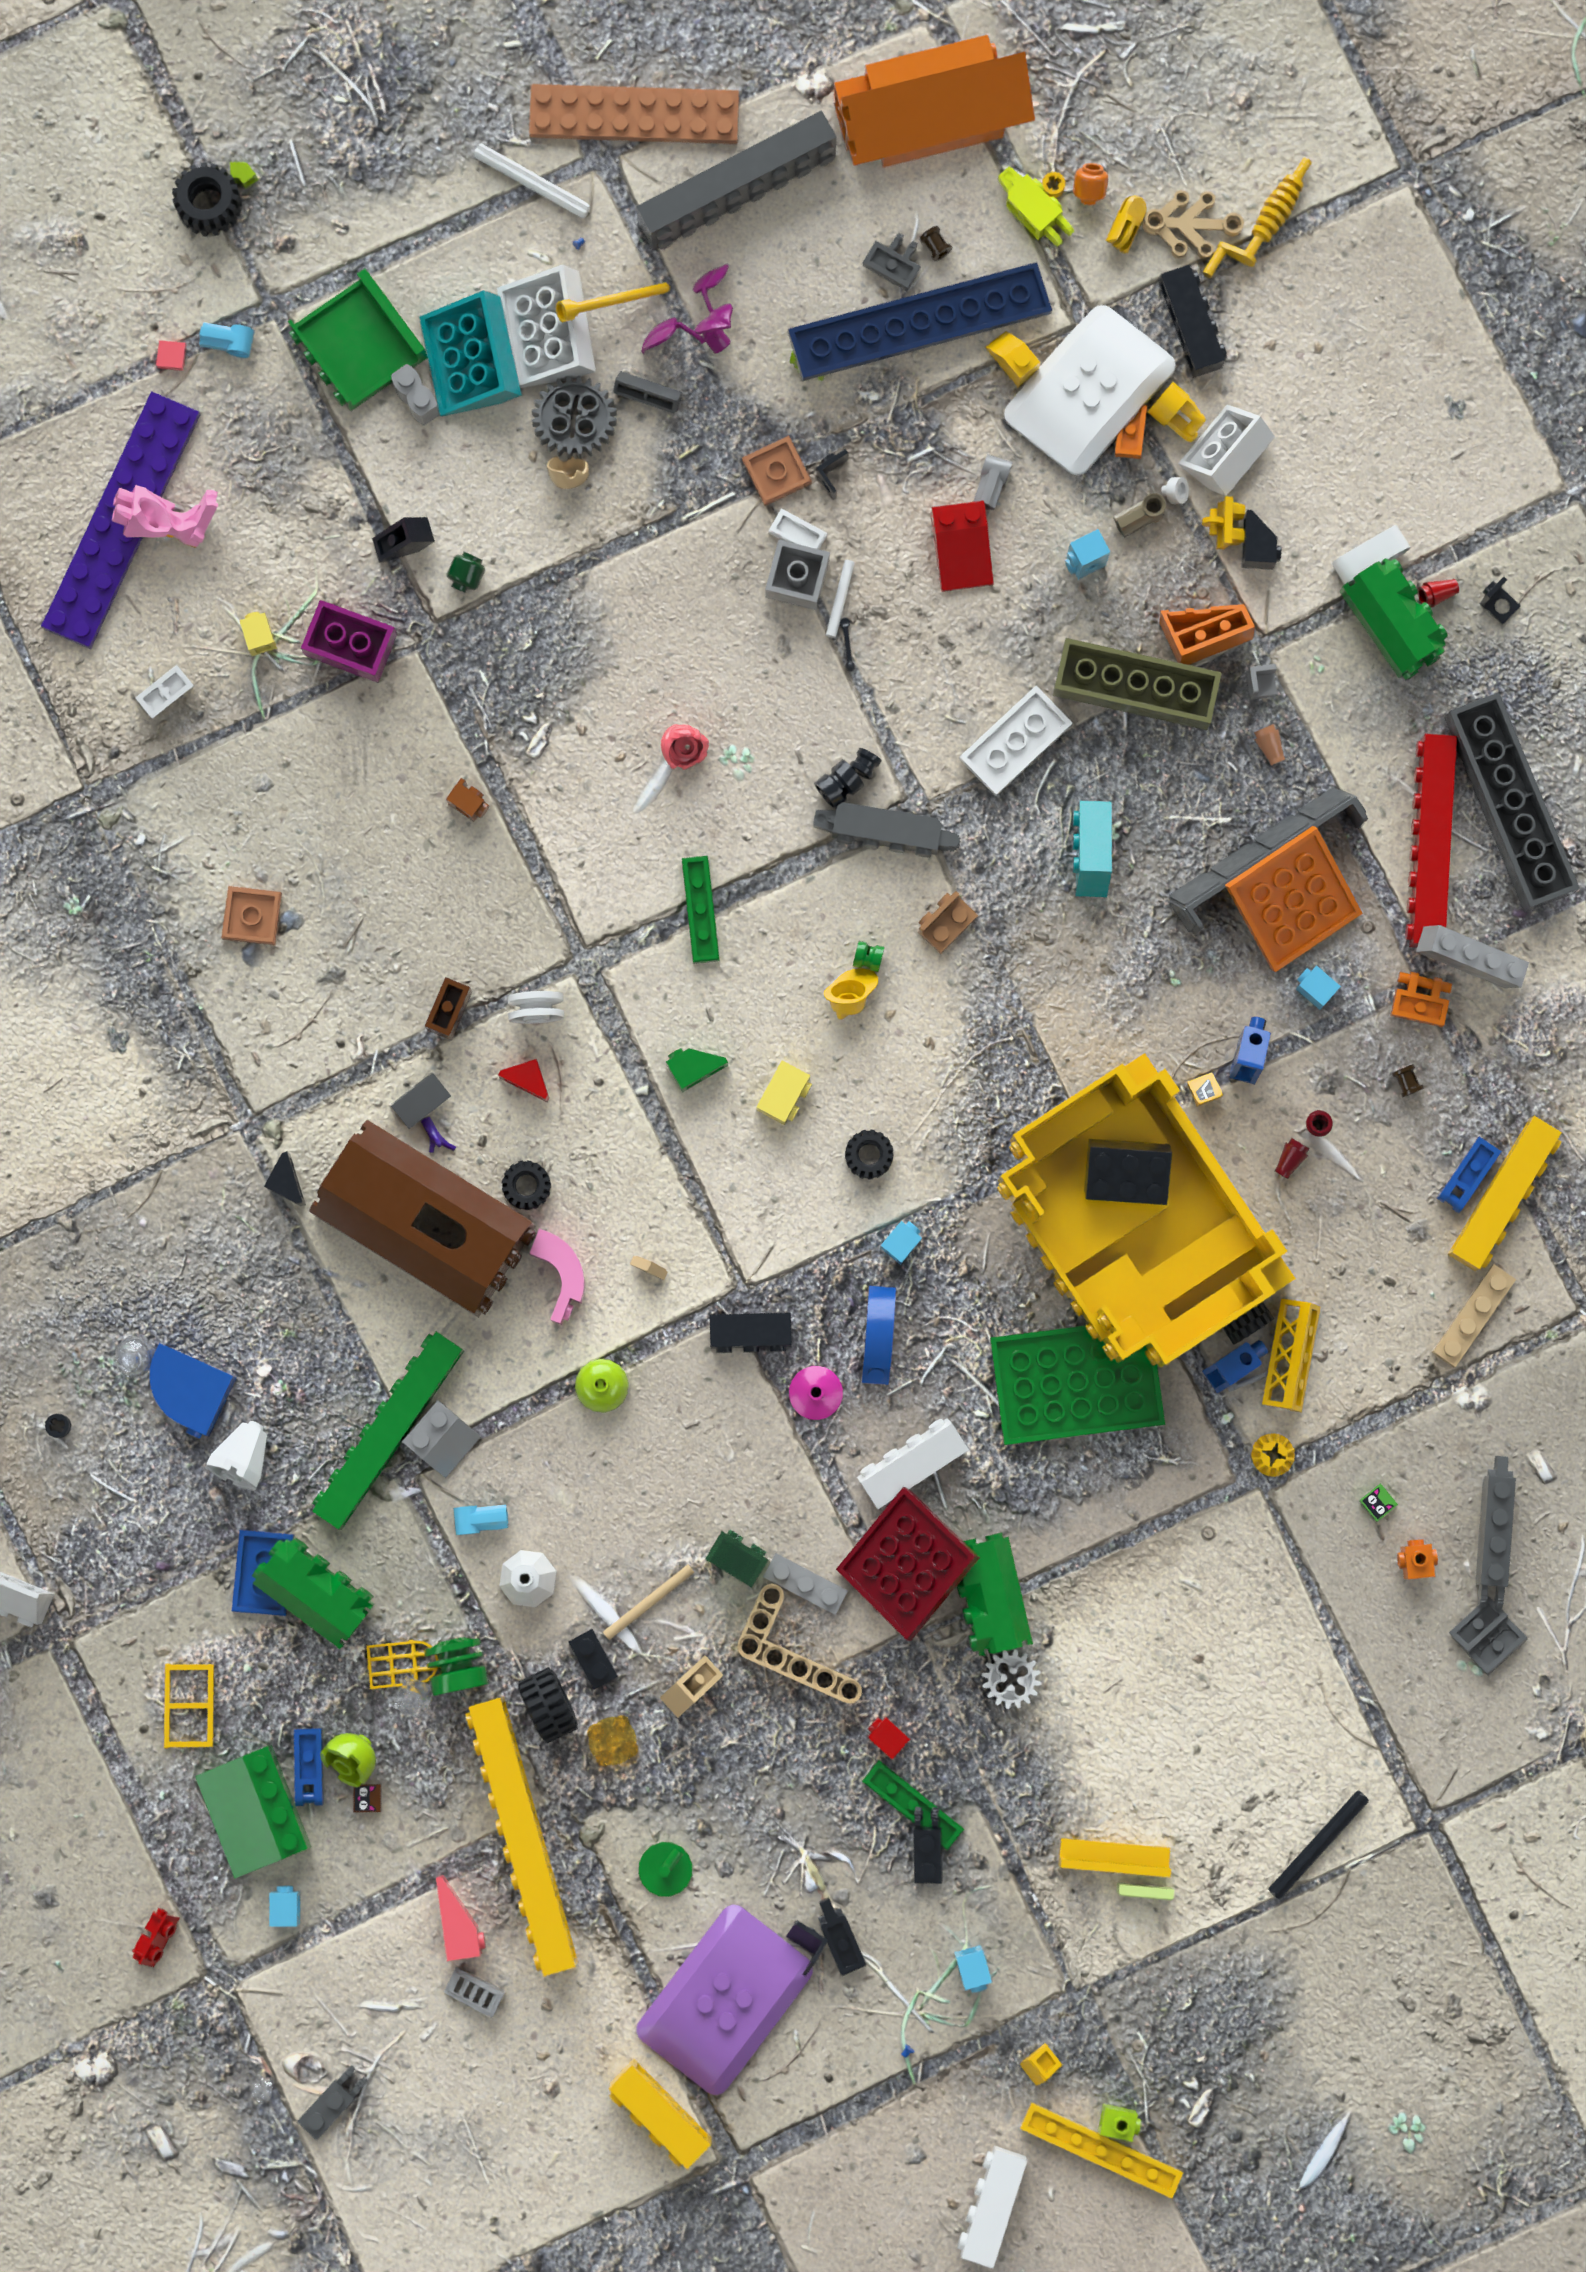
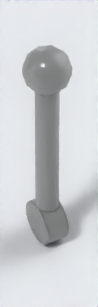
[1228,1366,1281,1392]

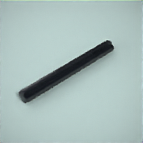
[1268,1791,1369,1899]

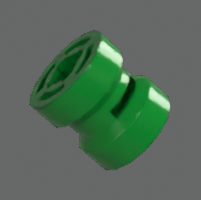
[853,941,885,973]

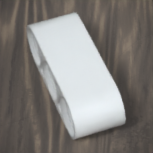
[1332,525,1411,585]

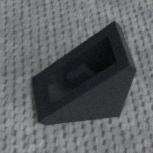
[264,1151,306,1206]

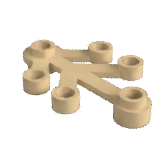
[1141,190,1244,260]

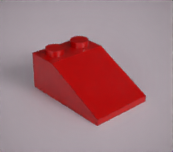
[931,500,994,592]

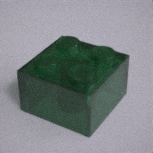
[705,1529,769,1588]

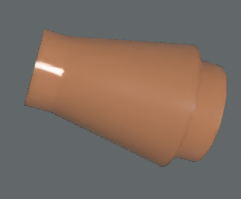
[1254,724,1285,765]

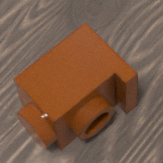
[446,778,490,822]

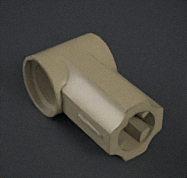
[1113,493,1166,538]

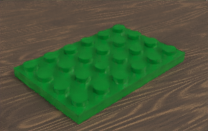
[990,1326,1166,1445]

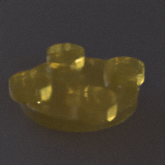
[587,1715,638,1767]

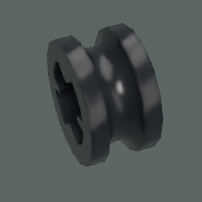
[45,1414,71,1438]

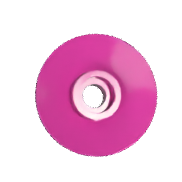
[789,1366,843,1420]

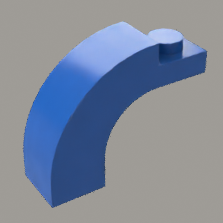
[862,1286,896,1385]

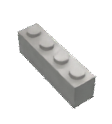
[1416,925,1529,989]

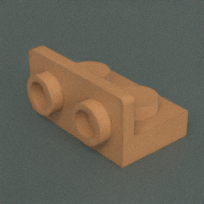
[918,891,978,954]

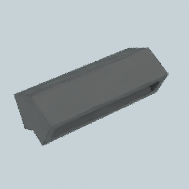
[613,371,682,414]

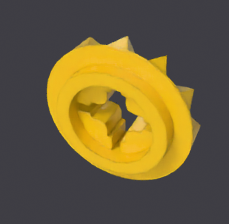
[1251,1433,1295,1477]

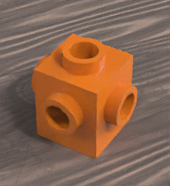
[1397,1539,1438,1579]

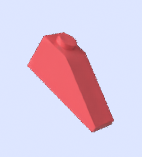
[436,1875,486,1961]

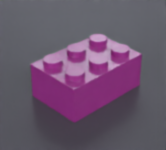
[301,600,397,683]

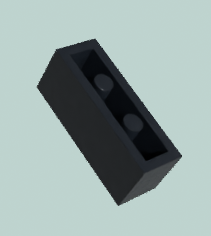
[710,1312,792,1353]

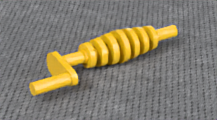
[1202,157,1312,278]

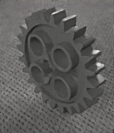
[532,376,617,459]

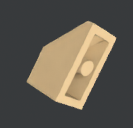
[660,1655,723,1718]

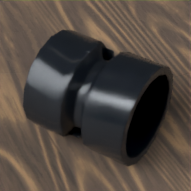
[814,759,864,810]

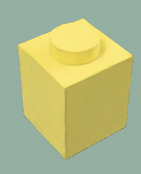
[239,612,277,656]

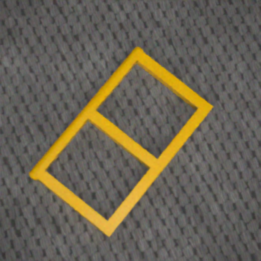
[164,1663,214,1749]

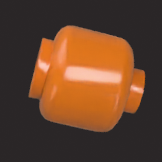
[1073,163,1109,205]

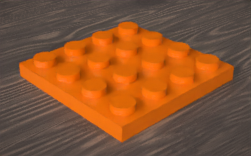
[1225,826,1363,972]

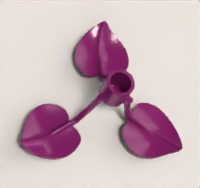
[641,263,733,355]

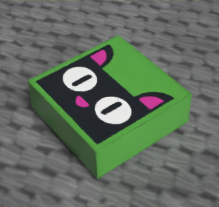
[1359,1483,1398,1522]

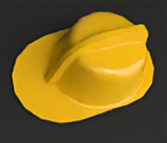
[824,968,878,1020]

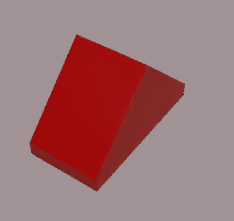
[498,1059,549,1102]

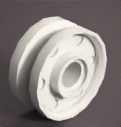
[507,991,564,1024]

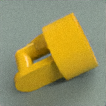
[1148,382,1206,442]

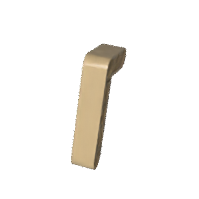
[737,1584,862,1704]

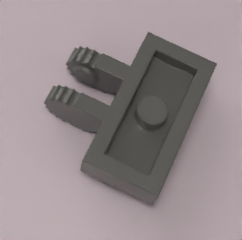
[862,233,921,291]

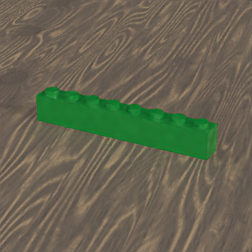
[312,1331,464,1530]

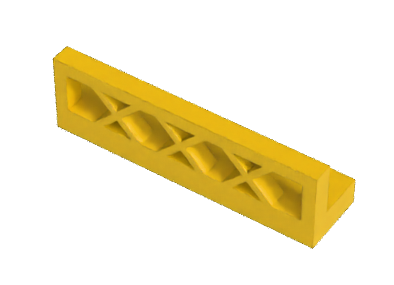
[1262,1298,1321,1413]
[1058,1838,1171,1877]

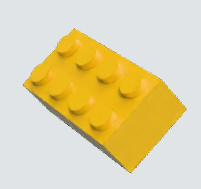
[609,2059,712,2169]

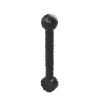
[840,618,855,672]

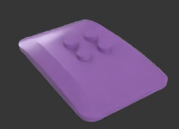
[637,1905,813,2095]

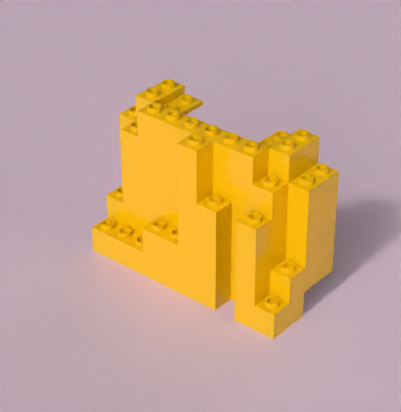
[997,1053,1296,1368]

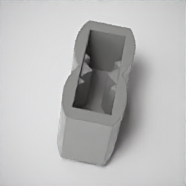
[391,364,439,426]

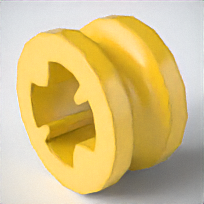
[1042,172,1066,198]

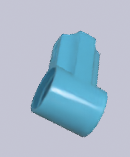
[199,323,255,358]
[453,1505,509,1535]

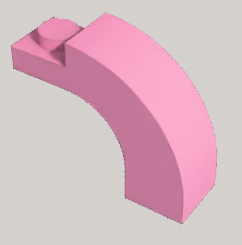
[529,1229,585,1325]

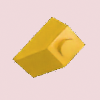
[985,331,1040,387]

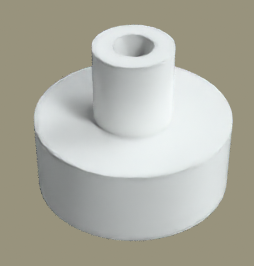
[1161,477,1189,504]

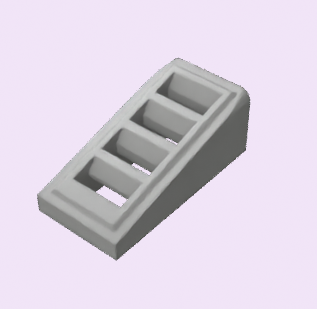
[444,1967,505,2018]

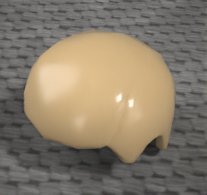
[547,456,589,489]

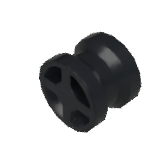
[849,748,882,780]

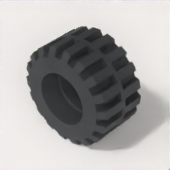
[172,162,242,237]
[518,1667,578,1744]

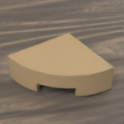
[630,1256,668,1280]

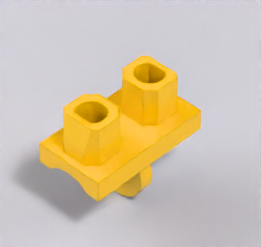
[1202,496,1245,550]

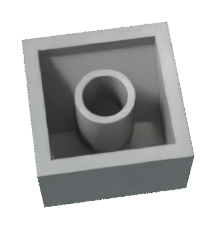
[402,1401,481,1478]

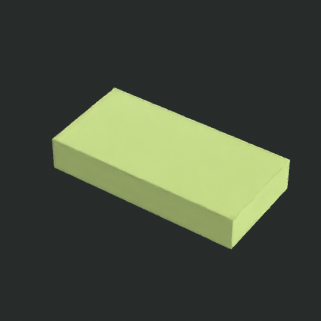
[1117,1883,1174,1900]

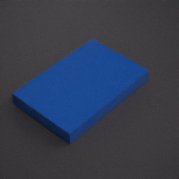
[231,1530,295,1616]

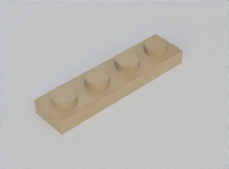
[1432,1264,1516,1368]

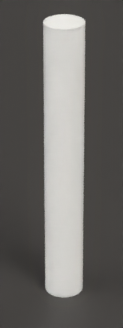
[826,560,855,638]

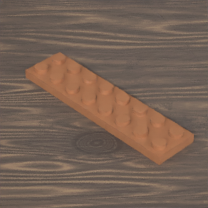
[529,84,739,144]

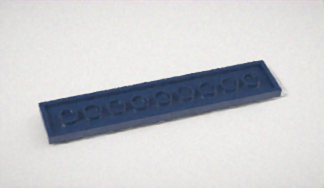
[787,262,1053,381]

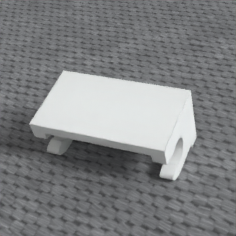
[135,665,194,719]

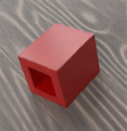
[867,1716,910,1759]

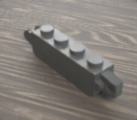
[813,802,961,858]
[1475,1456,1516,1609]

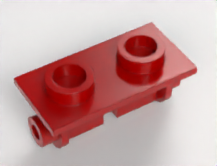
[132,1908,180,1967]

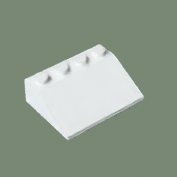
[497,264,596,388]
[0,1572,54,1627]

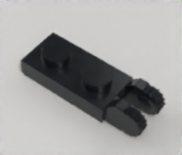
[913,1807,943,1884]

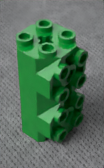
[1340,558,1448,681]
[957,1532,1033,1656]
[251,1538,375,1649]

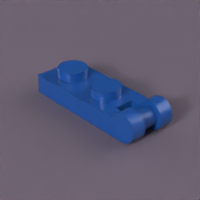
[1436,1136,1502,1214]
[294,1728,324,1807]

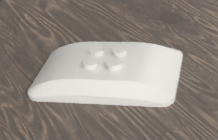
[1004,305,1176,475]

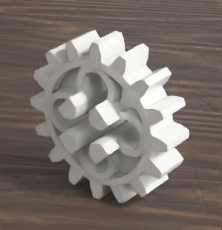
[982,1649,1041,1709]

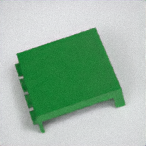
[288,268,428,411]

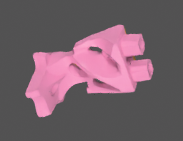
[112,485,218,548]

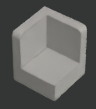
[1246,664,1277,700]

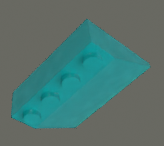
[419,290,522,417]

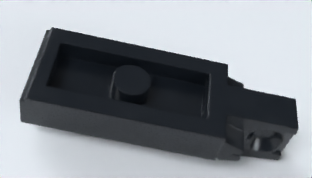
[818,1897,867,1976]

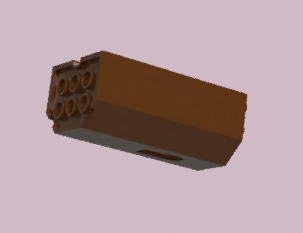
[309,1120,537,1318]

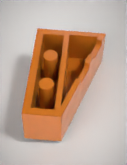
[1159,604,1255,665]

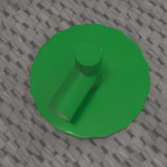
[638,1842,693,1897]

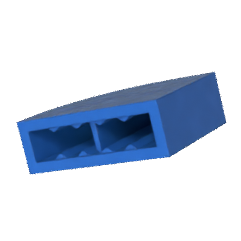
[150,1343,237,1439]

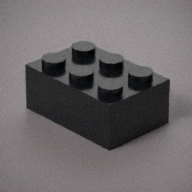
[1084,1139,1172,1205]

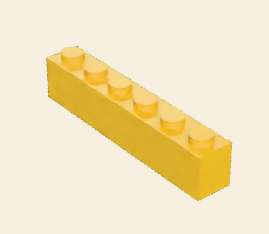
[1447,1116,1562,1271]

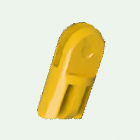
[1105,195,1147,254]

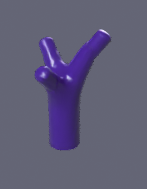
[421,1117,456,1153]

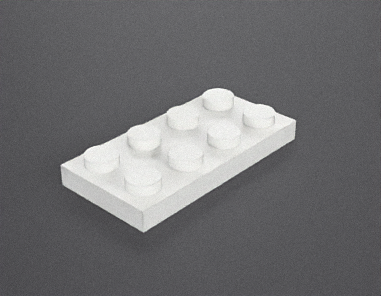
[959,685,1073,796]

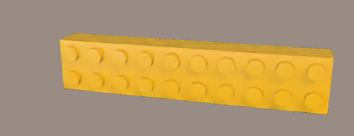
[466,1696,578,1976]

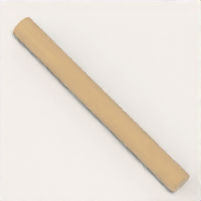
[603,1564,695,1640]

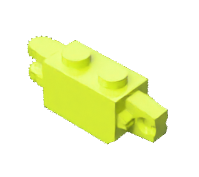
[998,166,1075,246]

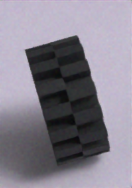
[845,1129,894,1180]
[502,1160,551,1210]
[1223,1301,1274,1345]

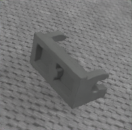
[390,1072,451,1129]

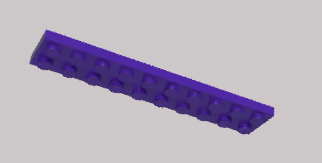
[41,391,201,649]

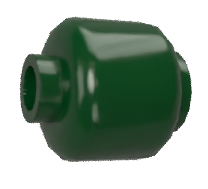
[446,552,486,593]

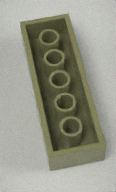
[1052,638,1222,730]

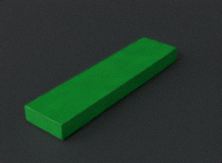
[682,855,720,964]
[862,1760,964,1851]

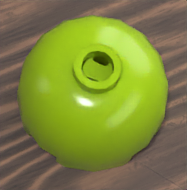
[575,1359,629,1413]
[320,1733,376,1787]

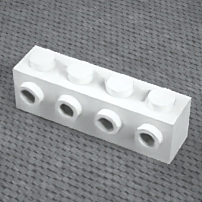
[857,1418,969,1509]
[957,2146,1027,2268]

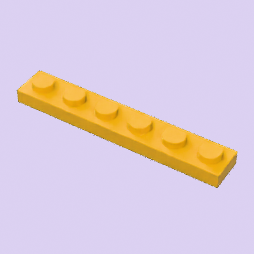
[1020,2102,1183,2199]

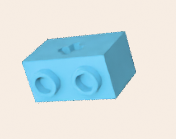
[1065,529,1110,580]
[954,1945,992,1993]

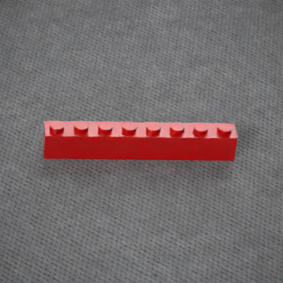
[1405,733,1457,948]

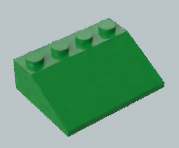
[195,1745,312,1879]

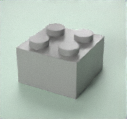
[765,539,830,610]

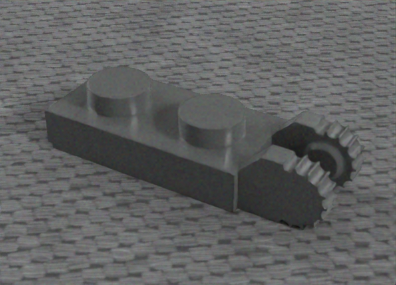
[297,2065,368,2141]

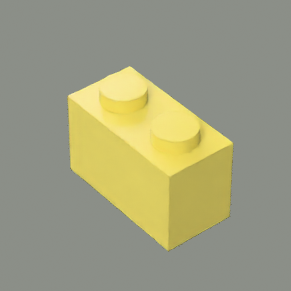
[756,1060,812,1125]

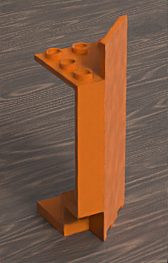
[833,35,1035,168]

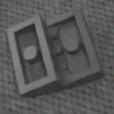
[1449,1596,1528,1676]

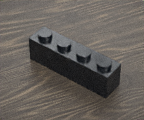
[1158,264,1227,378]

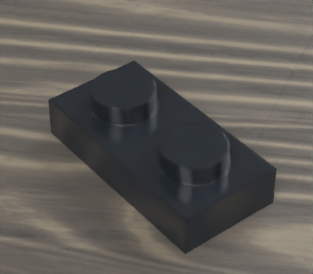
[568,1628,618,1690]

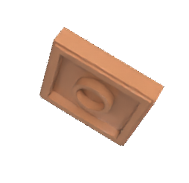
[742,436,812,506]
[221,886,282,946]

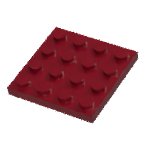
[836,1486,980,1641]

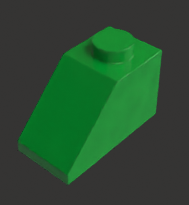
[666,1048,729,1093]

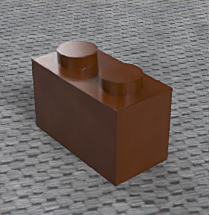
[425,977,472,1041]

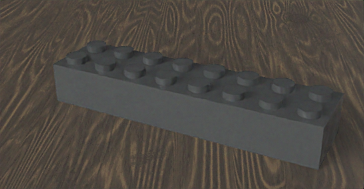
[636,110,837,251]
[1444,692,1580,913]

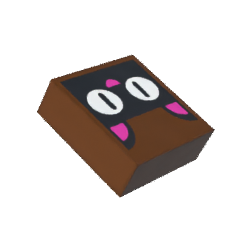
[353,1784,382,1812]

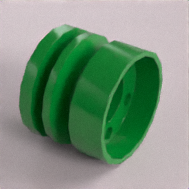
[424,1637,489,1696]

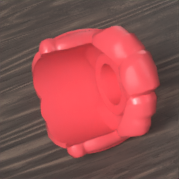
[661,724,709,770]

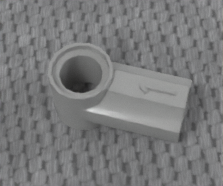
[973,454,1012,511]

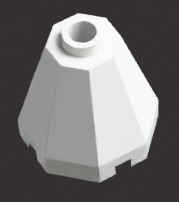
[205,1421,267,1491]
[499,1550,557,1607]

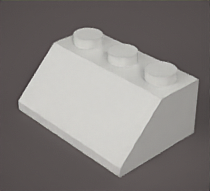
[1178,405,1275,496]

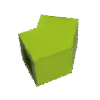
[230,162,258,190]

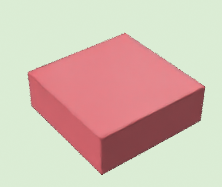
[156,340,187,371]

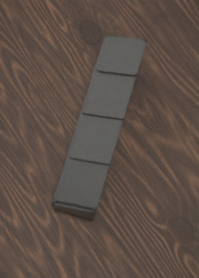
[1168,788,1368,936]

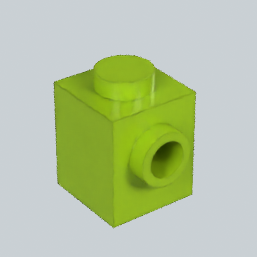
[1098,2104,1141,2142]

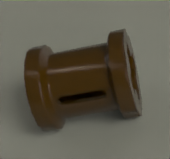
[920,226,953,261]
[1392,1064,1424,1098]

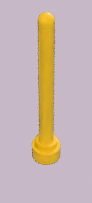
[556,283,670,322]

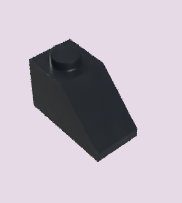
[1242,510,1282,570]
[372,517,435,563]

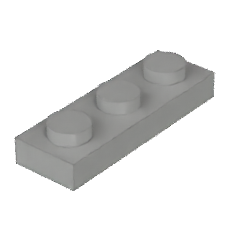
[763,1553,848,1615]

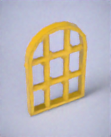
[366,1640,438,1689]

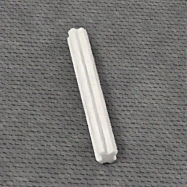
[474,144,590,218]

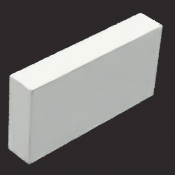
[769,509,827,549]

